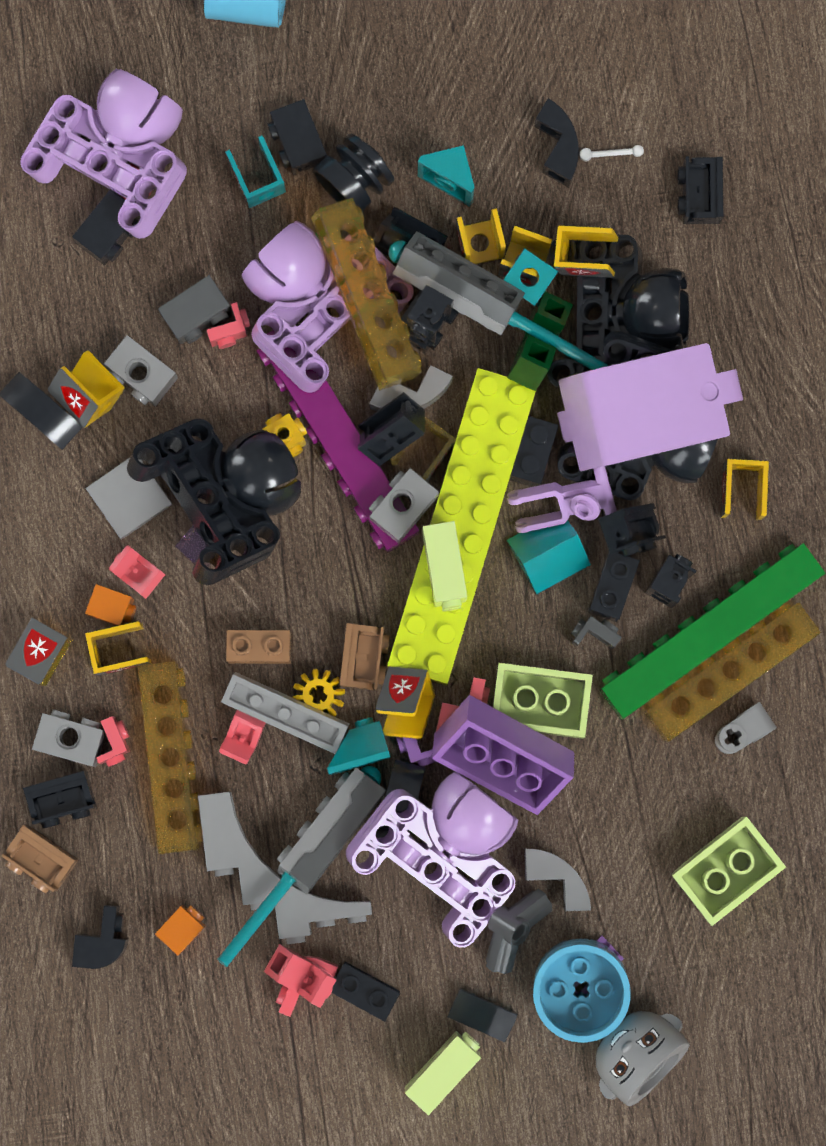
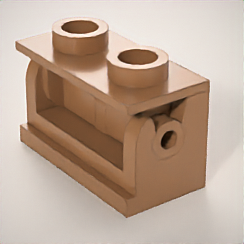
[340,623,390,691]
[226,630,291,664]
[1,825,79,893]

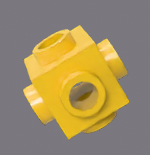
[262,413,307,457]

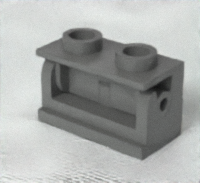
[158,275,232,345]

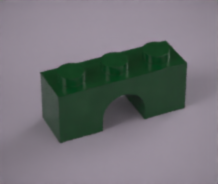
[507,291,573,391]

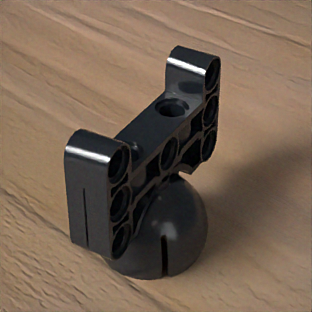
[547,235,690,390]
[557,331,718,500]
[127,419,301,585]

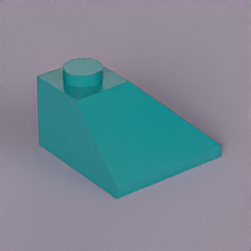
[327,717,390,775]

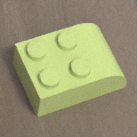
[493,663,593,739]
[672,817,786,926]

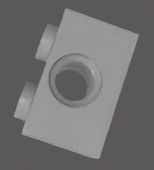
[104,335,178,407]
[369,468,439,544]
[32,709,106,767]

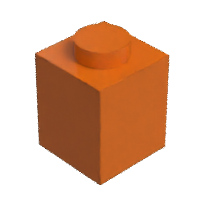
[85,584,137,626]
[155,905,206,955]

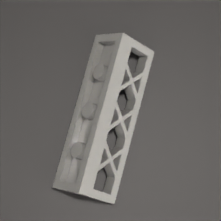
[221,672,349,754]

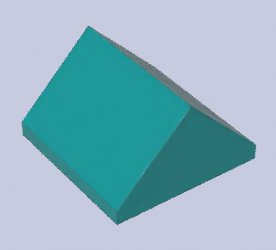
[417,145,475,207]
[506,520,591,595]

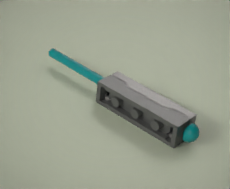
[389,231,607,370]
[217,766,386,967]

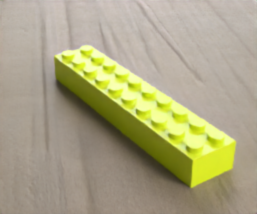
[387,368,536,686]

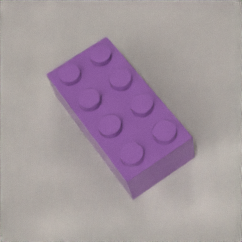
[432,695,574,815]

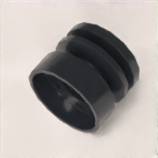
[312,133,394,217]

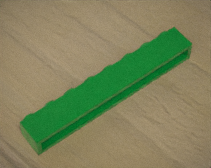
[599,543,826,720]

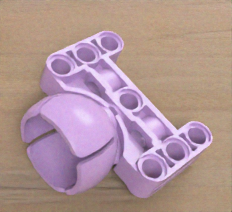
[21,68,187,239]
[242,221,414,393]
[346,771,519,947]

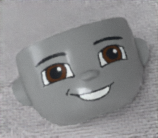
[595,1011,690,1106]

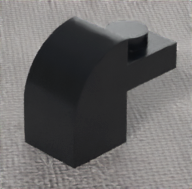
[72,905,129,969]

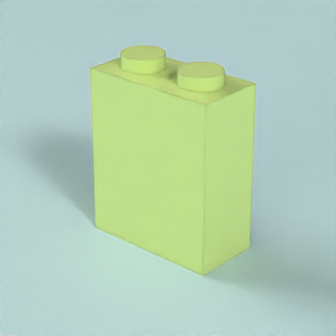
[422,521,467,611]
[405,1031,481,1116]

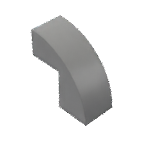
[369,366,453,411]
[524,848,591,911]

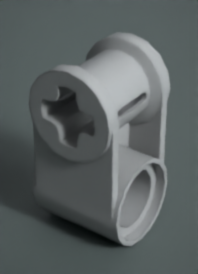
[715,702,777,754]

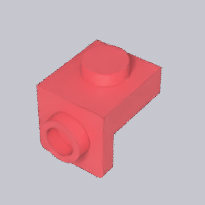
[207,302,251,349]
[109,545,165,599]
[219,710,266,764]
[96,716,130,767]

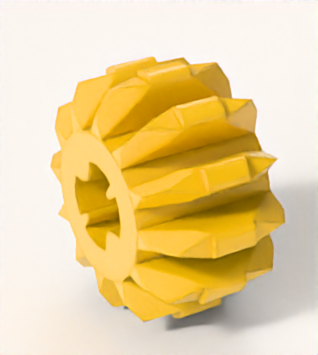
[292,669,345,717]

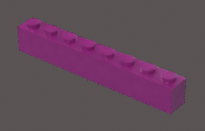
[256,330,419,553]

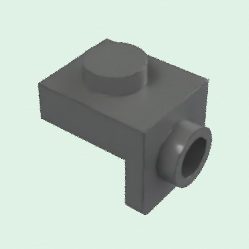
[571,616,622,649]

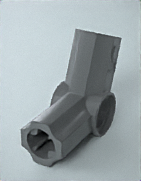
[486,889,552,974]

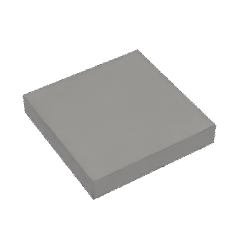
[85,458,172,540]

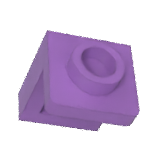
[396,737,437,767]

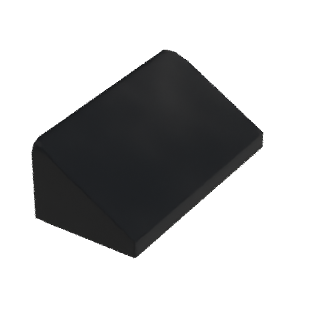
[447,988,518,1042]

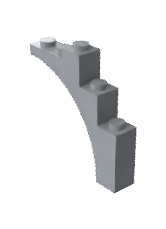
[198,792,372,944]

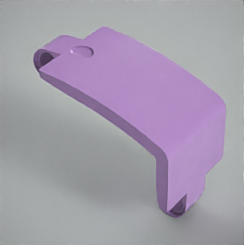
[557,343,743,471]

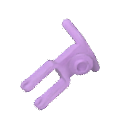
[507,466,617,533]

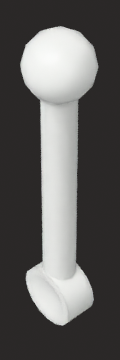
[580,145,644,162]

